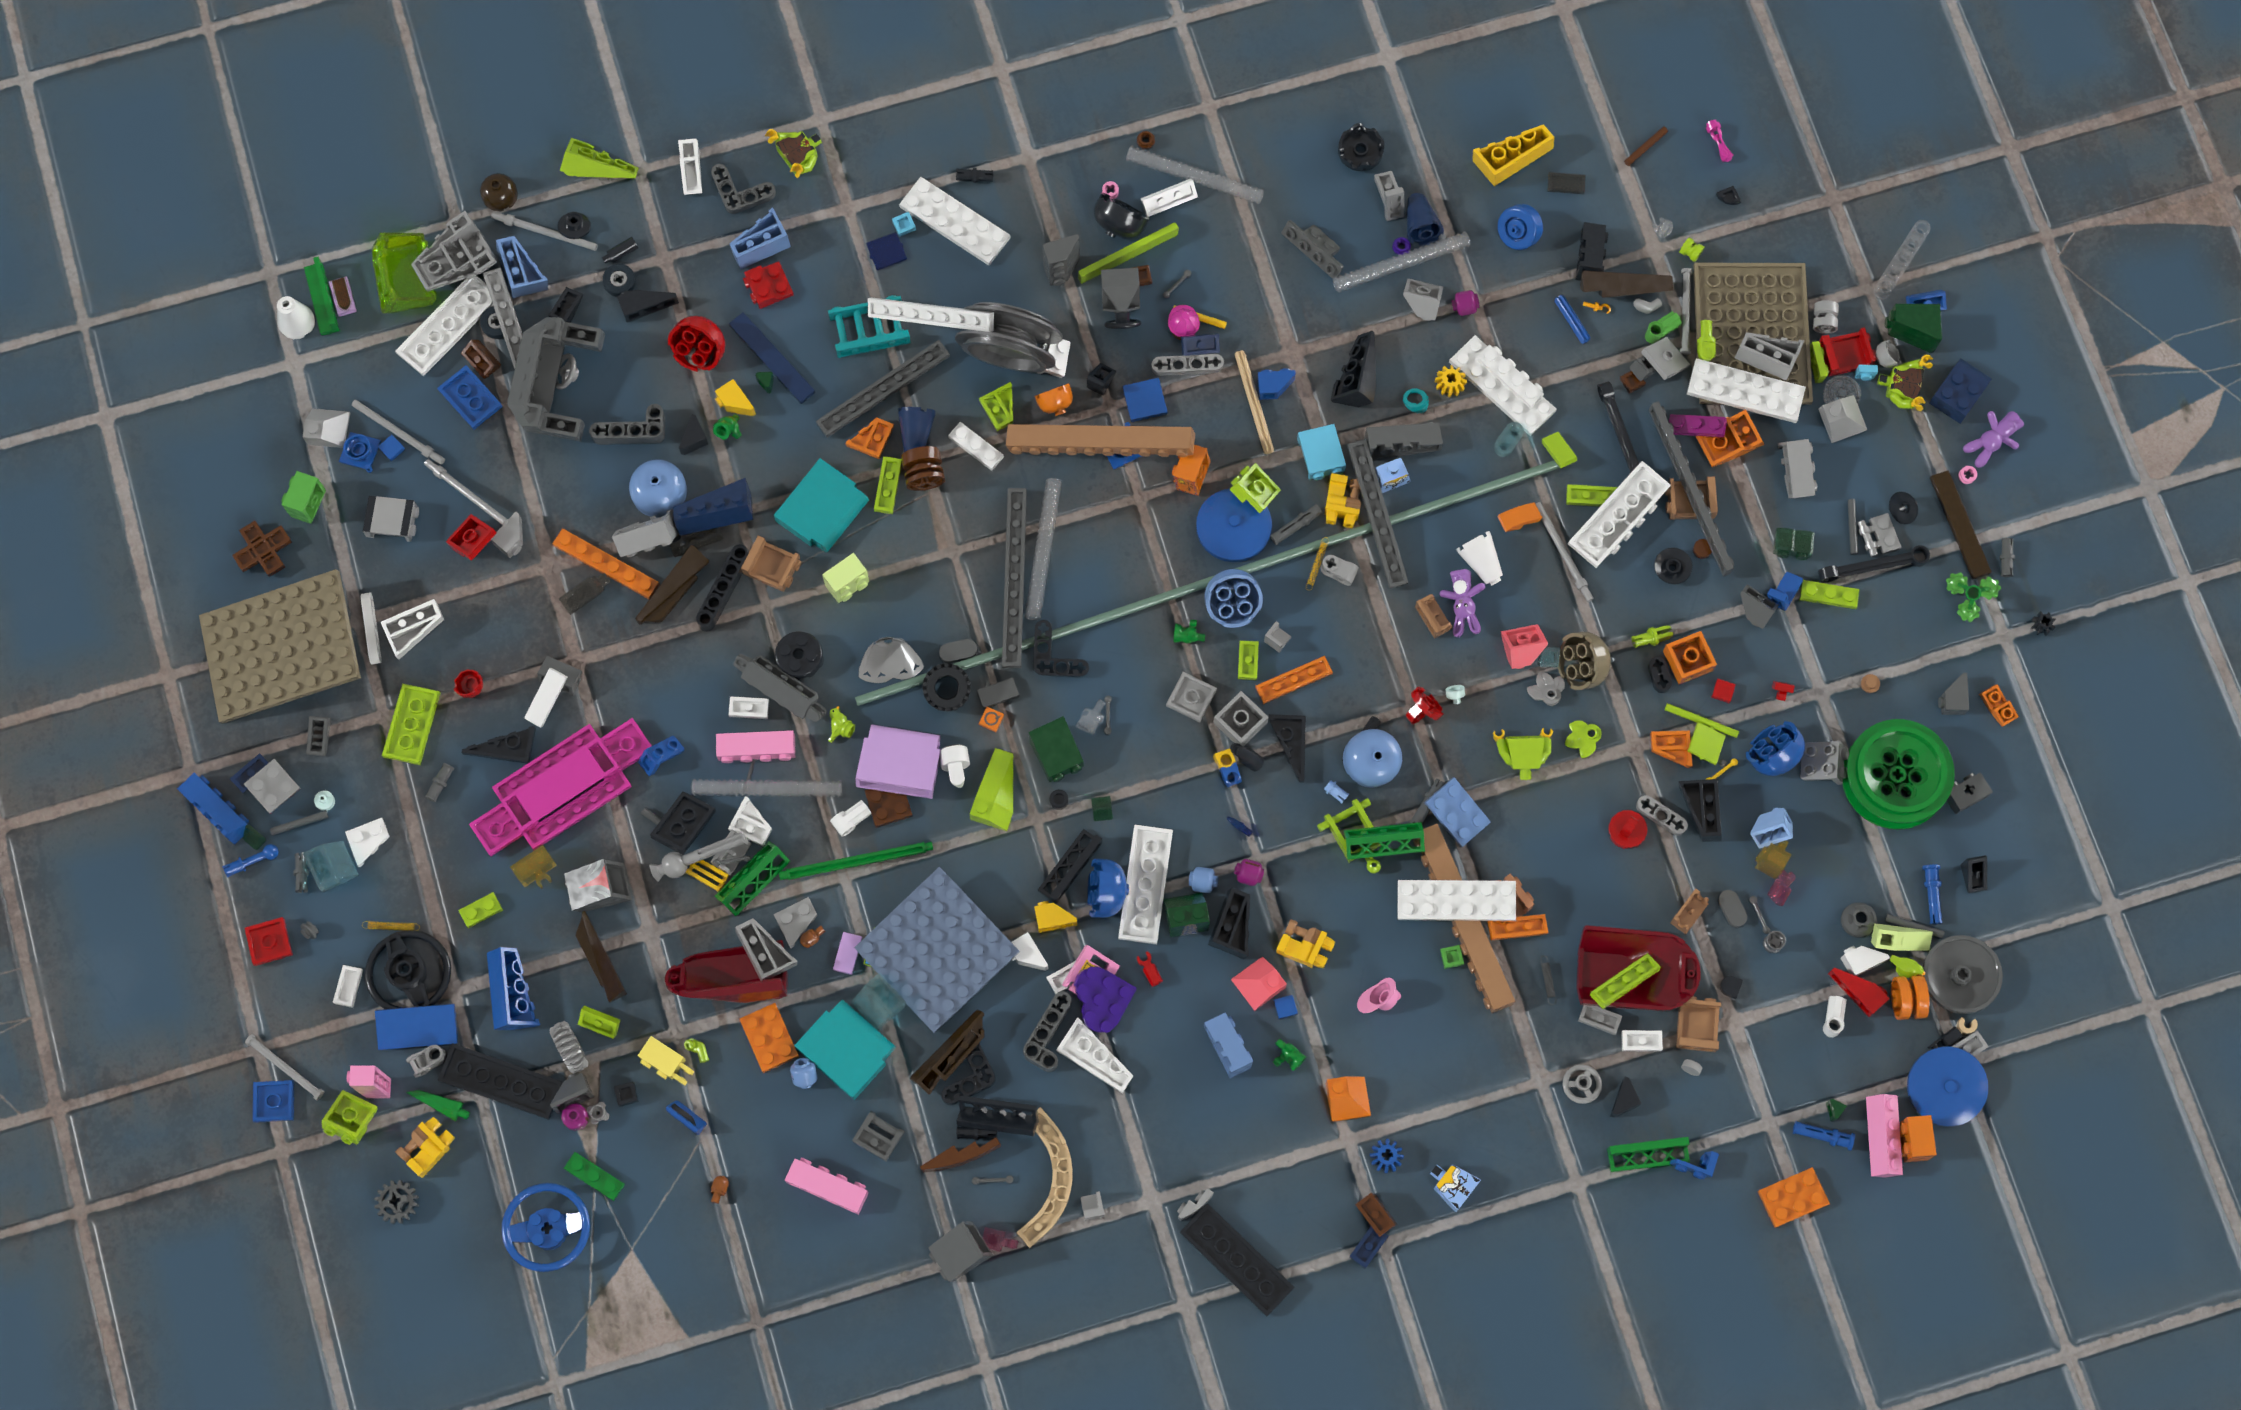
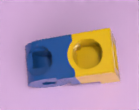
[1213,748,1242,788]

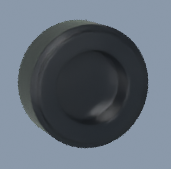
[1049,789,1069,810]

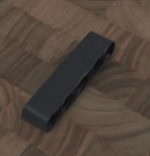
[696,544,749,632]

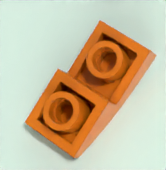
[1497,502,1542,532]
[1979,684,2019,727]

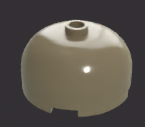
[1556,632,1611,690]

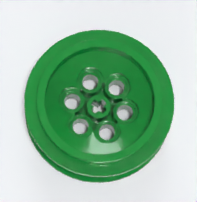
[1842,719,1955,830]

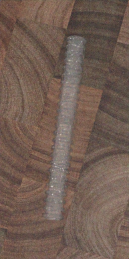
[1126,145,1264,205]
[1333,231,1470,293]
[1024,478,1062,620]
[691,779,842,797]

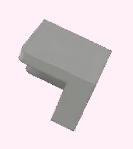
[1264,621,1291,653]
[1081,1191,1104,1221]

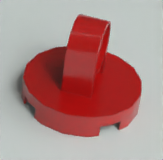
[1406,687,1444,724]
[1608,810,1647,849]

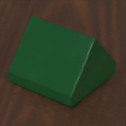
[755,372,774,394]
[1826,1099,1847,1122]

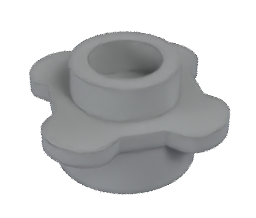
[587,1102,610,1125]

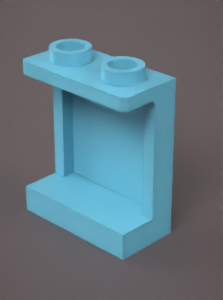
[1297,424,1346,480]

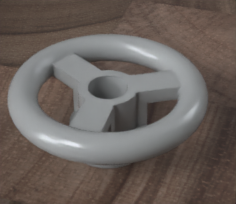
[556,353,579,389]
[1563,1064,1602,1104]

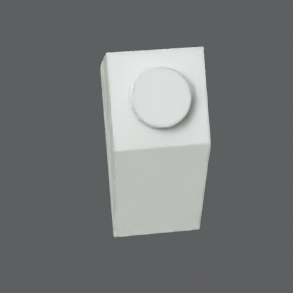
[1012,932,1048,971]
[1841,946,1890,976]

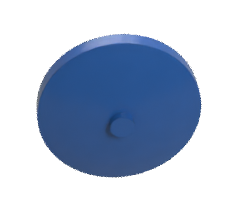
[1196,489,1272,562]
[1907,1047,1988,1126]

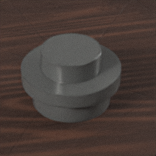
[300,921,319,939]

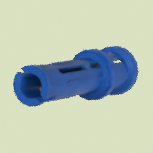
[1922,864,1943,925]
[1793,1121,1855,1151]

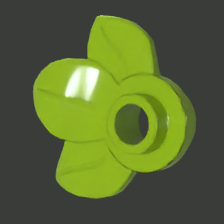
[1565,721,1602,759]

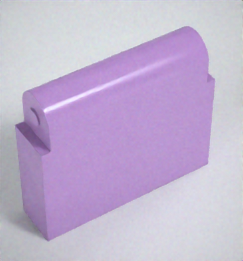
[855,725,940,799]

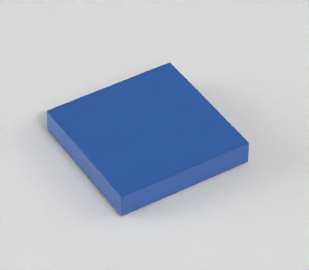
[1122,378,1167,422]
[253,1080,294,1123]

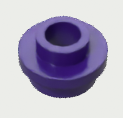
[1392,237,1411,256]

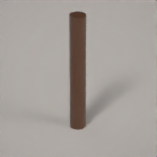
[1624,126,1668,166]

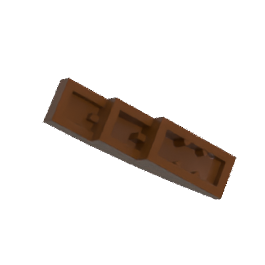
[920,1137,1001,1173]

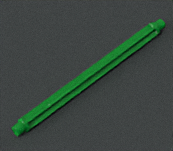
[779,842,933,880]

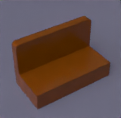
[1355,1192,1398,1237]

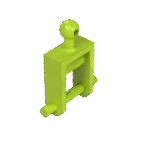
[1317,798,1381,874]

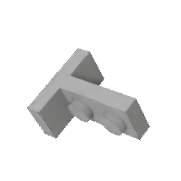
[1374,171,1404,221]

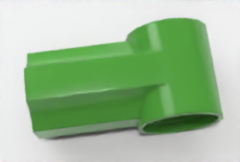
[1645,311,1682,344]

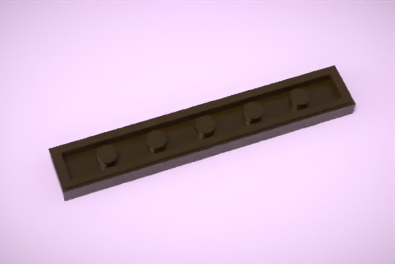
[1930,470,1992,580]

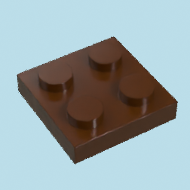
[864,789,913,828]

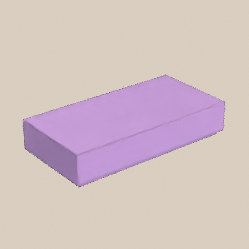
[833,932,863,975]

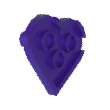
[1074,966,1137,1033]

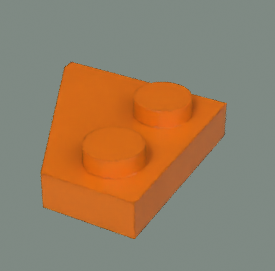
[846,417,894,459]
[1650,730,1692,768]

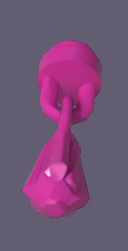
[1706,120,1733,162]

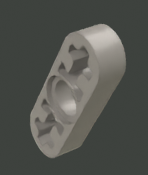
[1636,795,1688,836]

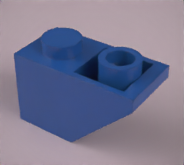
[1257,368,1296,400]

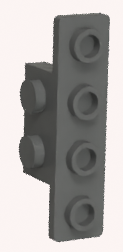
[1281,220,1344,280]

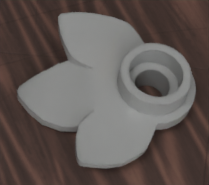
[1527,672,1565,706]

